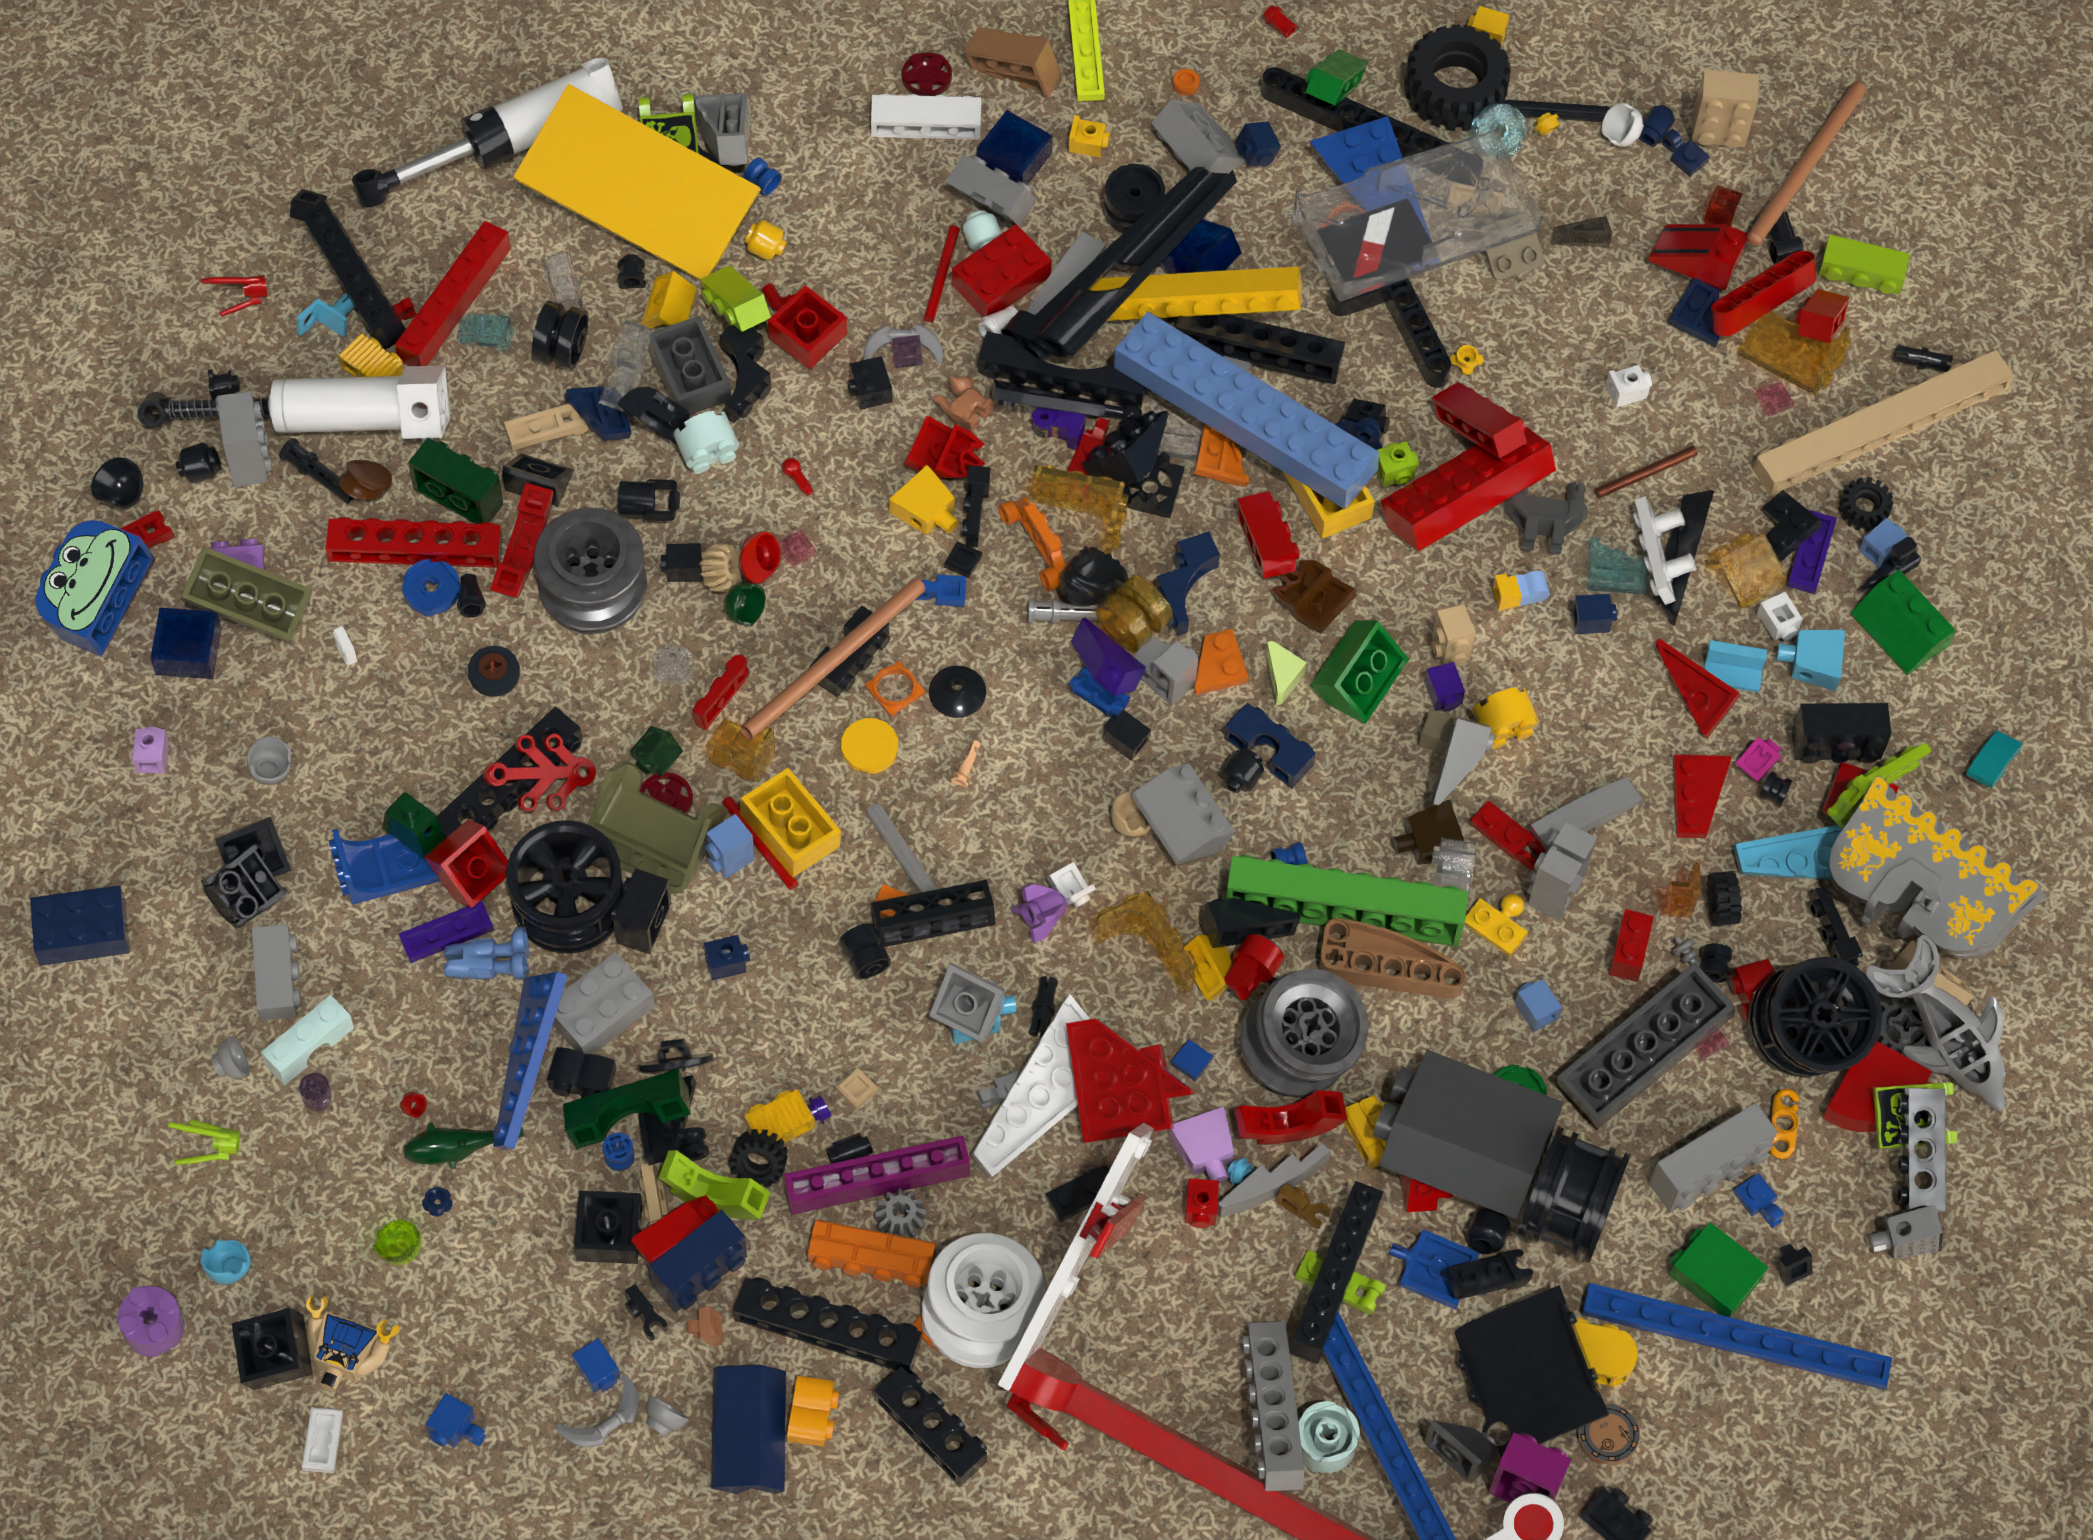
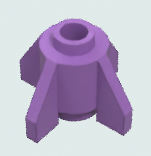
[1011,883,1067,943]

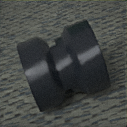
[1701,943,1733,983]

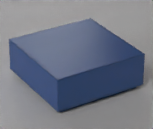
[1171,1039,1213,1082]

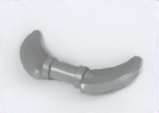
[864,324,943,364]
[556,1375,639,1447]

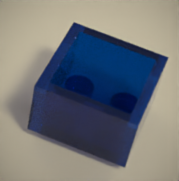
[976,110,1053,185]
[1162,219,1242,274]
[150,607,222,679]

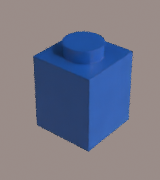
[572,1338,620,1393]

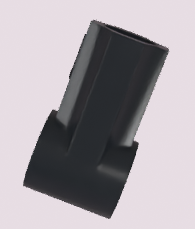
[1768,212,1804,265]

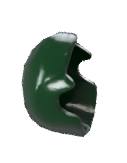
[724,581,766,626]

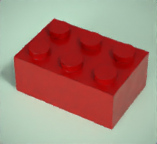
[952,224,1052,317]

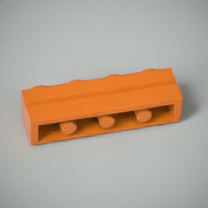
[808,1220,936,1288]

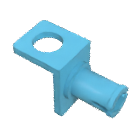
[297,293,357,337]

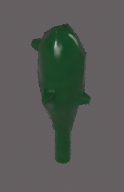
[403,1122,524,1169]

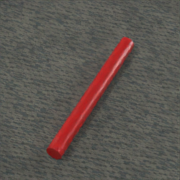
[923,225,960,323]
[722,796,799,890]

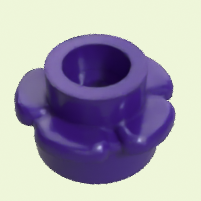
[807,1095,832,1124]

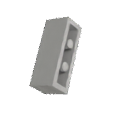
[252,924,302,1021]

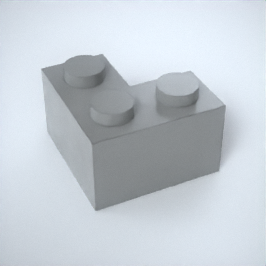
[1133,636,1198,706]

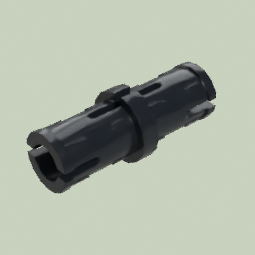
[1893,344,1953,372]
[1029,976,1058,1038]

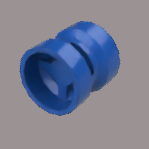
[743,157,782,195]
[1271,842,1308,865]
[603,1132,635,1171]

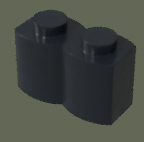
[547,1047,617,1098]

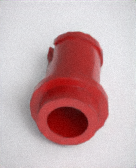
[1263,5,1298,39]

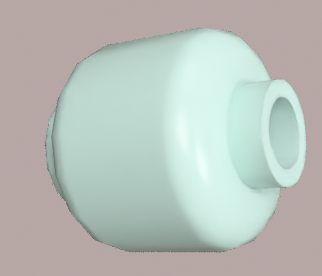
[963,210,1002,251]

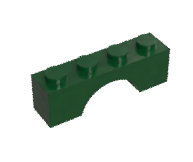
[564,1069,691,1149]

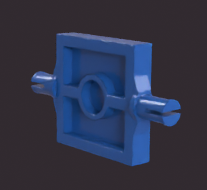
[1389,1229,1487,1310]

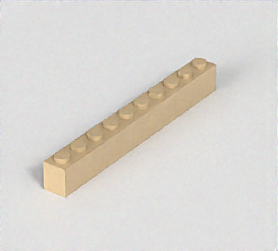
[1753,350,2014,496]

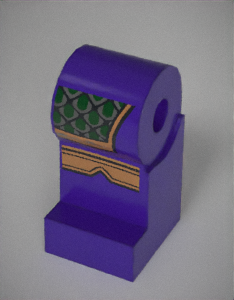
[1032,407,1086,450]

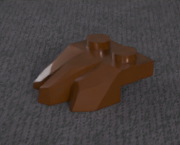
[1271,560,1357,634]

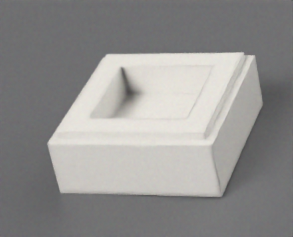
[333,626,357,666]

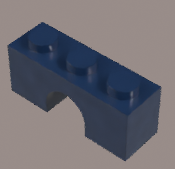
[1224,703,1316,789]

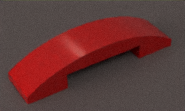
[490,483,554,599]

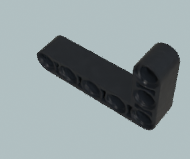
[1328,268,1451,388]

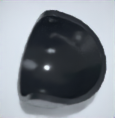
[91,457,143,508]

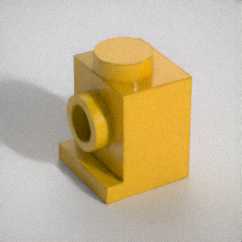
[1069,115,1110,158]

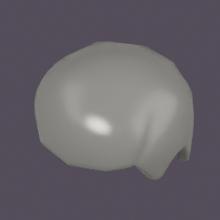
[247,736,292,785]

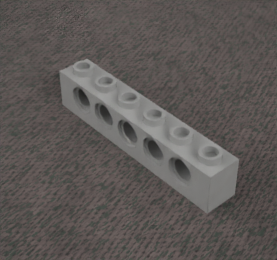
[1242,1321,1304,1491]

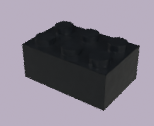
[1791,703,1891,763]

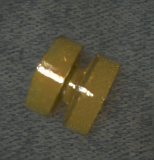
[1096,574,1173,652]

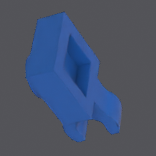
[916,574,966,607]
[1734,1173,1784,1228]

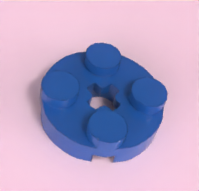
[402,559,460,617]

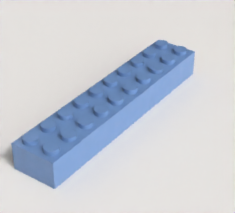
[1114,312,1379,509]

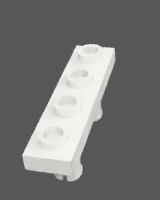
[1633,496,1697,605]

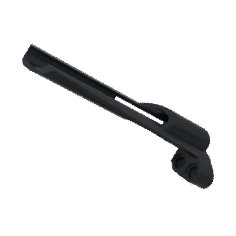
[1001,167,1237,360]

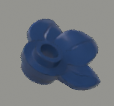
[1335,417,1383,450]

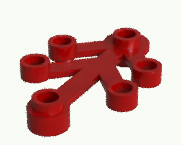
[483,734,596,812]

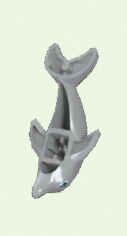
[1866,935,2006,1111]

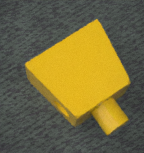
[889,465,959,535]

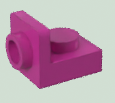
[1736,737,1783,783]

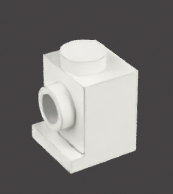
[1605,365,1652,408]
[1756,592,1803,641]

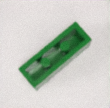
[1305,49,1368,105]

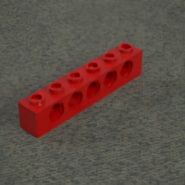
[325,517,503,568]

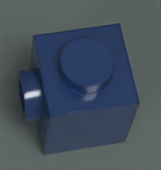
[1235,121,1281,166]
[1572,594,1617,634]
[703,935,750,981]

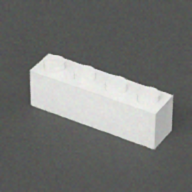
[871,94,981,139]

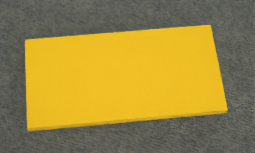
[513,84,761,281]

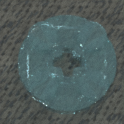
[1472,103,1527,159]

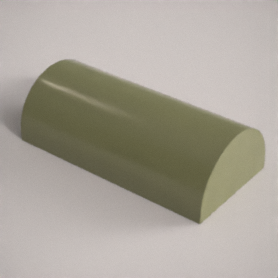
[181,546,312,643]

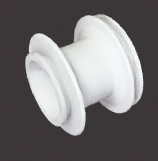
[922,1233,1046,1368]

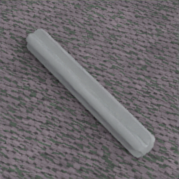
[866,803,937,893]

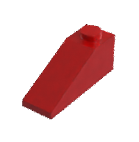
[631,1195,719,1263]

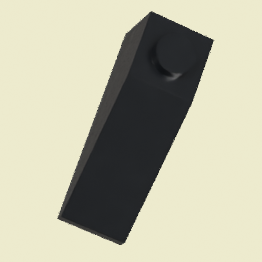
[1201,898,1301,948]

